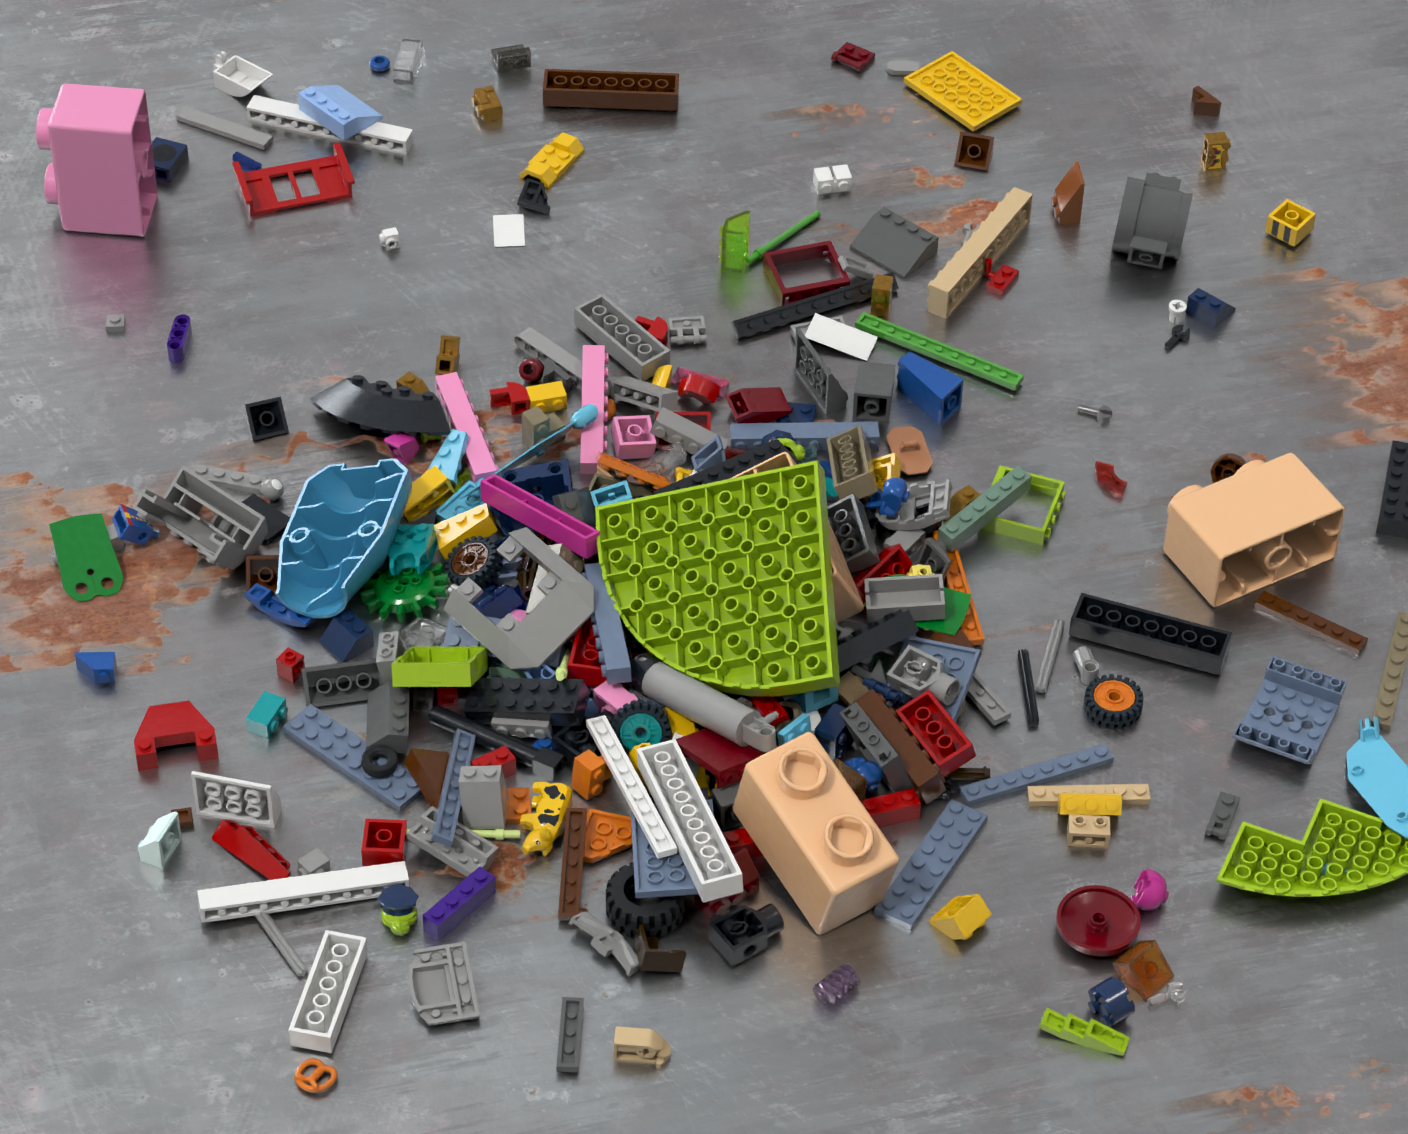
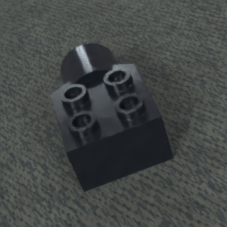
[552,710,614,768]
[708,904,784,966]

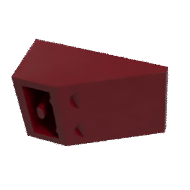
[725,387,792,423]

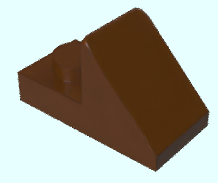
[1191,86,1221,117]

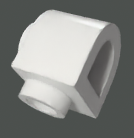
[379,227,400,251]

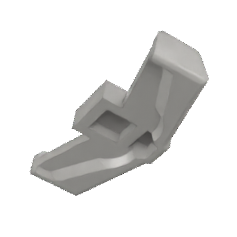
[569,911,640,976]

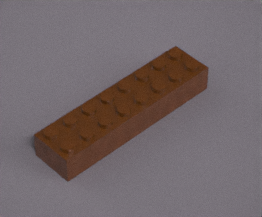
[543,69,679,111]

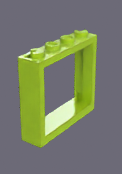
[981,465,1066,545]

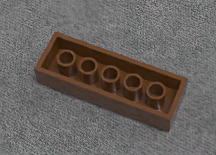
[853,689,947,804]

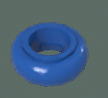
[369,55,390,72]

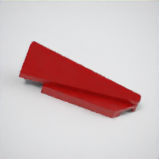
[212,819,291,880]

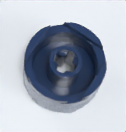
[1088,977,1135,1027]

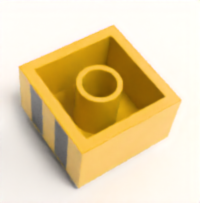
[1265,199,1316,247]

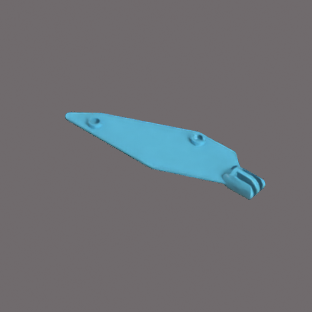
[460,404,598,499]
[1346,716,1408,839]

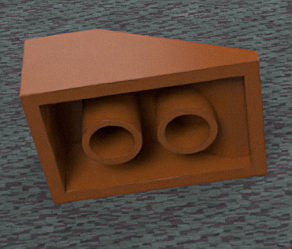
[1051,161,1085,225]

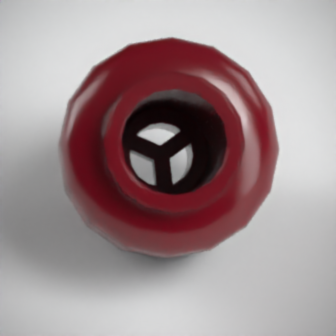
[519,358,544,382]

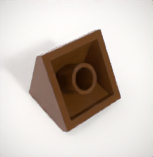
[954,131,994,171]

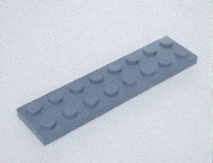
[283,704,422,812]
[874,799,988,930]

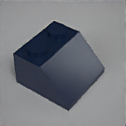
[1186,288,1236,328]
[319,608,374,663]

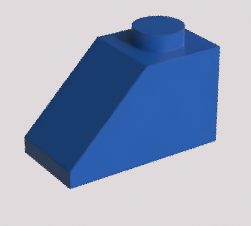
[75,652,117,683]

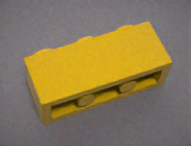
[1058,792,1122,815]

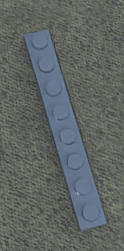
[431,728,476,847]
[959,744,1114,806]

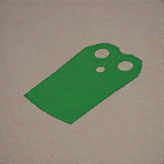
[49,513,123,601]
[887,574,971,636]

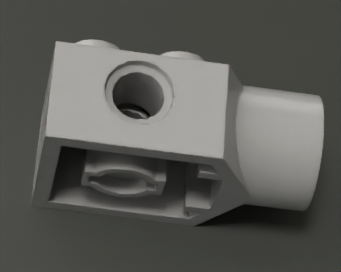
[886,645,960,705]

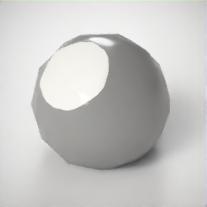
[260,477,284,501]

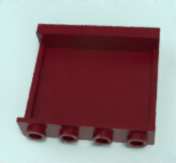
[676,728,779,789]

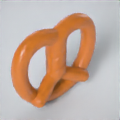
[294,1058,338,1093]

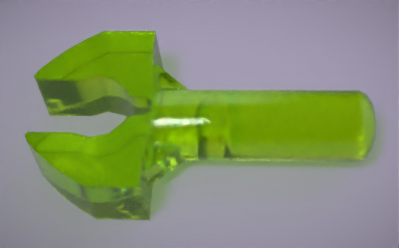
[454,466,471,492]

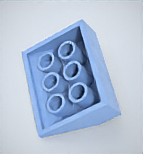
[298,85,383,141]

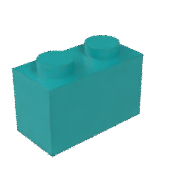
[246,691,288,739]

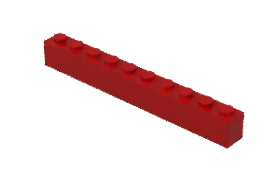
[722,788,921,858]

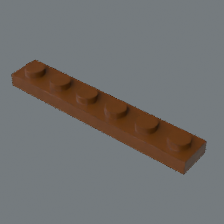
[1254,591,1368,655]
[558,808,587,921]

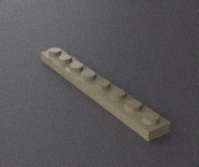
[1371,611,1408,731]

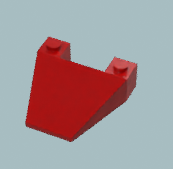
[134,700,219,771]

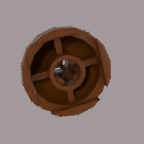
[1210,453,1246,483]

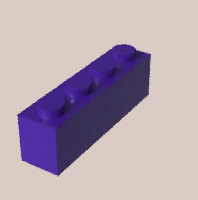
[423,866,496,942]

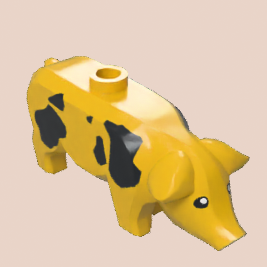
[520,781,573,857]

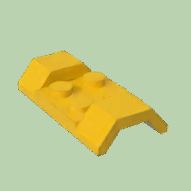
[519,132,584,189]

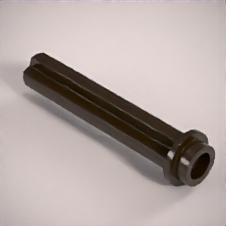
[944,766,990,780]

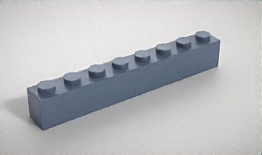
[730,422,880,452]
[581,563,631,684]

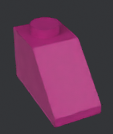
[384,432,420,466]

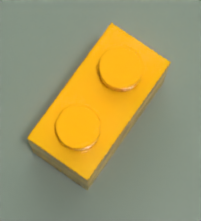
[526,381,567,413]

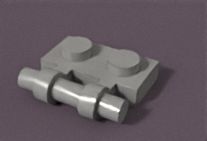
[668,316,707,345]

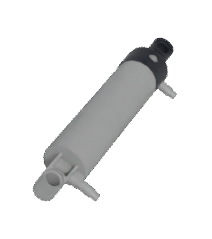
[626,649,779,752]

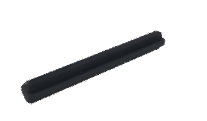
[1018,649,1039,727]

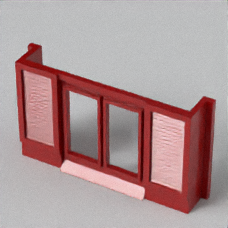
[232,142,355,217]

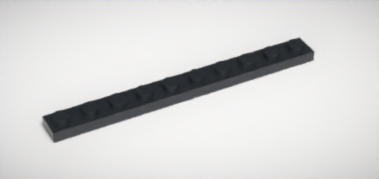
[731,272,899,339]

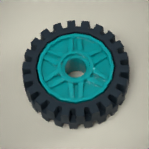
[611,699,671,756]

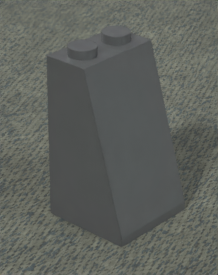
[852,361,896,423]

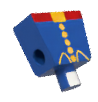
[112,504,159,545]

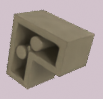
[522,406,566,448]

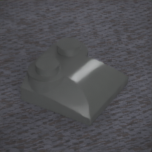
[915,537,952,583]

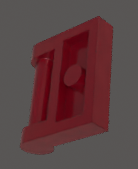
[831,42,875,72]

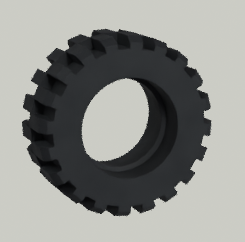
[606,862,685,939]

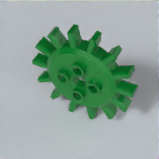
[360,559,450,622]

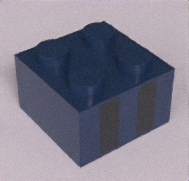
[814,703,854,764]

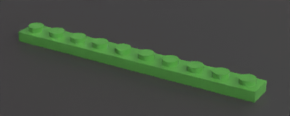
[855,312,1024,391]

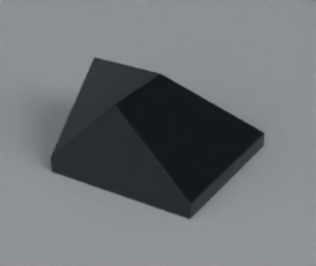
[244,396,289,441]

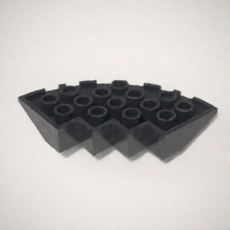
[310,375,451,436]

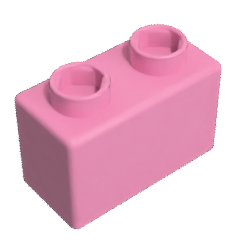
[36,83,157,237]

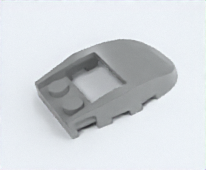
[875,479,953,531]

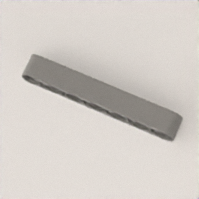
[514,327,611,397]

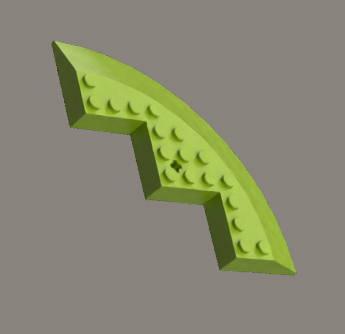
[1216,798,1408,897]

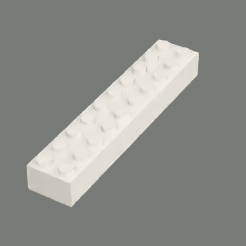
[637,739,743,903]

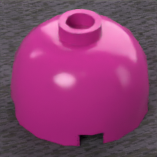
[1131,868,1169,911]

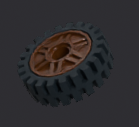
[445,536,503,588]

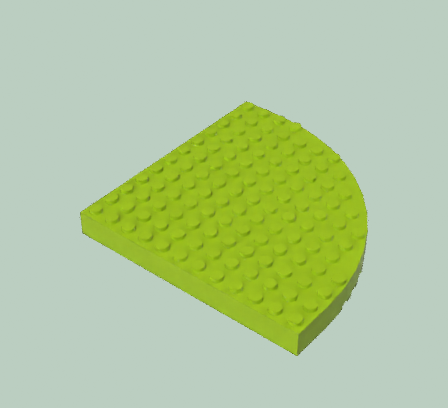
[595,460,840,697]

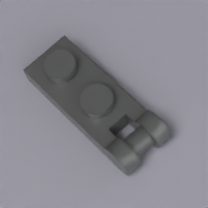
[1205,792,1240,840]

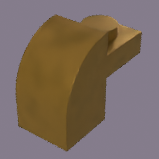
[435,335,460,375]

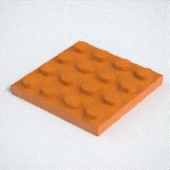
[596,451,671,490]

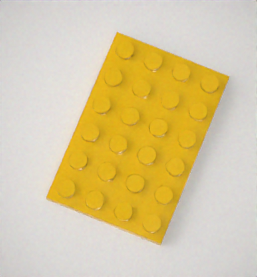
[904,51,1022,132]

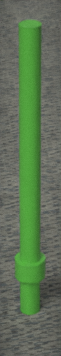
[745,210,821,264]

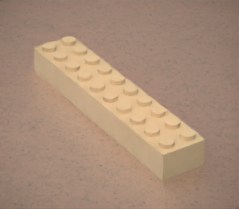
[926,187,1033,319]

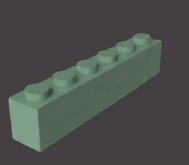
[938,465,1032,553]

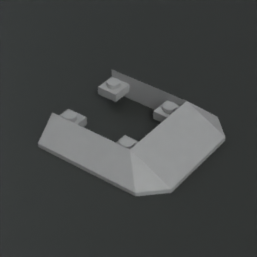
[444,527,594,670]

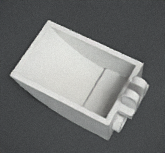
[213,51,273,97]

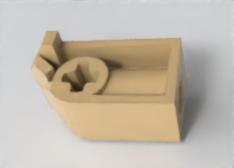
[614,1026,671,1069]

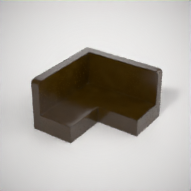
[634,924,686,973]

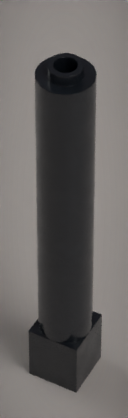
[428,705,564,782]

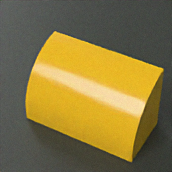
[652,365,672,389]

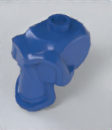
[866,477,910,517]
[840,757,883,794]

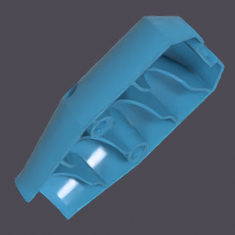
[275,458,412,618]

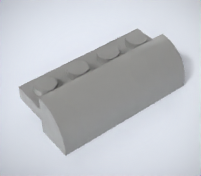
[406,806,499,877]

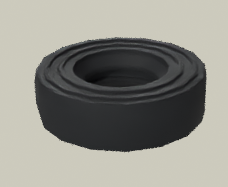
[361,745,398,778]

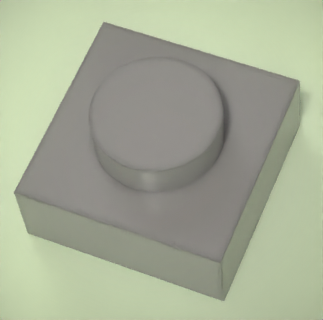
[106,314,125,332]

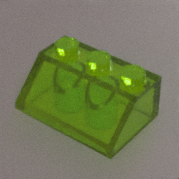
[719,210,750,274]

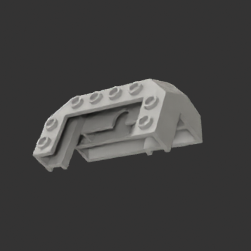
[132,465,268,570]

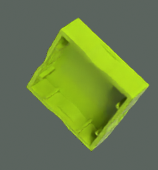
[391,646,488,687]

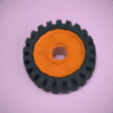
[1084,674,1144,729]

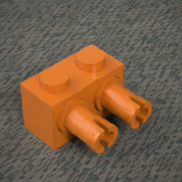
[571,749,613,800]

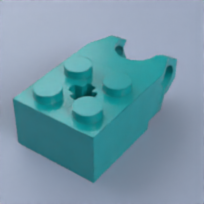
[388,523,438,575]

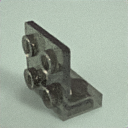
[491,44,531,72]

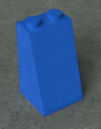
[897,351,964,426]

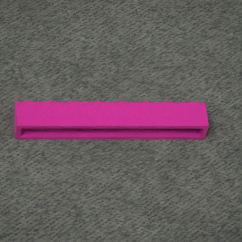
[480,474,600,559]

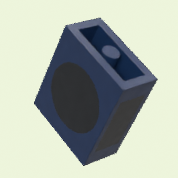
[152,137,189,183]

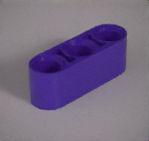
[167,314,192,363]

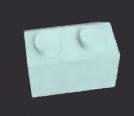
[138,812,182,868]

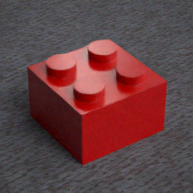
[361,819,407,866]

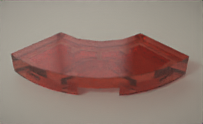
[1094,461,1127,499]

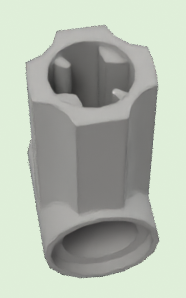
[1074,646,1099,686]

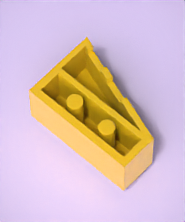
[403,465,456,523]
[434,503,498,560]

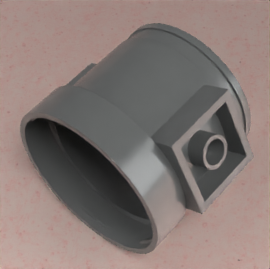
[1111,173,1193,269]

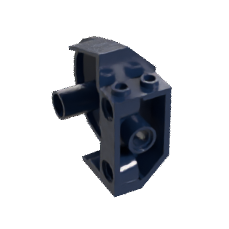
[480,459,573,538]

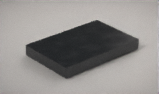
[242,494,290,545]

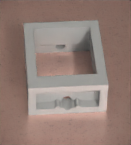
[376,631,406,684]

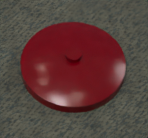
[1056,885,1141,956]

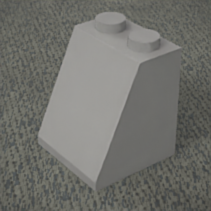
[459,765,509,829]

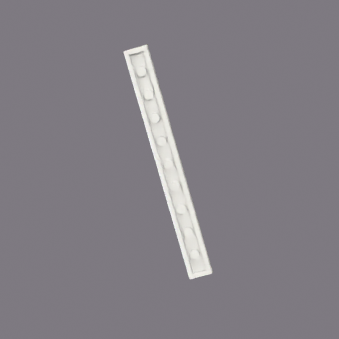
[586,715,677,859]

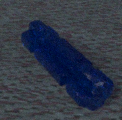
[232,152,262,171]

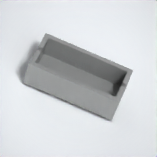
[864,574,945,624]

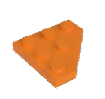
[584,809,633,864]

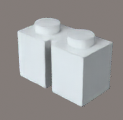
[813,164,852,195]

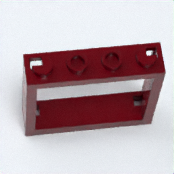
[763,240,850,306]

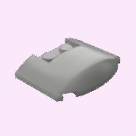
[408,941,480,1026]

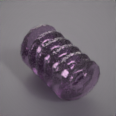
[813,964,860,1005]

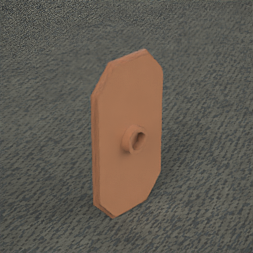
[886,426,933,475]

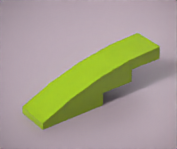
[1038,1008,1130,1056]

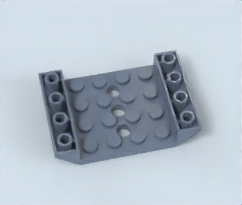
[1232,656,1347,765]

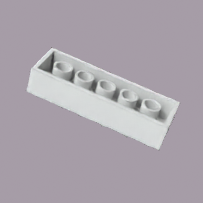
[288,930,368,1054]

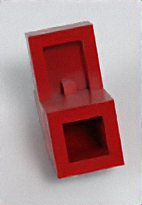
[635,316,668,346]
[677,374,721,404]
[489,382,530,415]

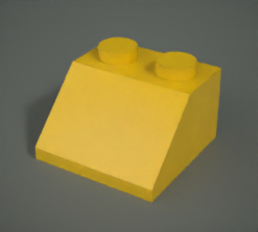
[928,894,992,940]

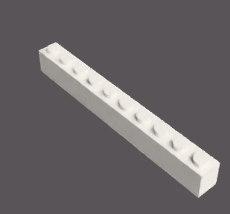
[246,95,414,155]
[197,861,409,923]

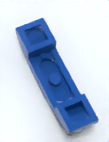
[244,583,314,627]

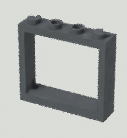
[840,702,916,793]

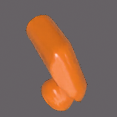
[604,398,616,423]

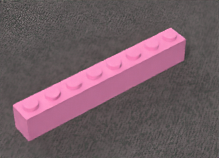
[580,345,608,474]
[435,372,499,483]

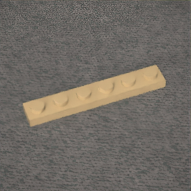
[1027,784,1151,807]

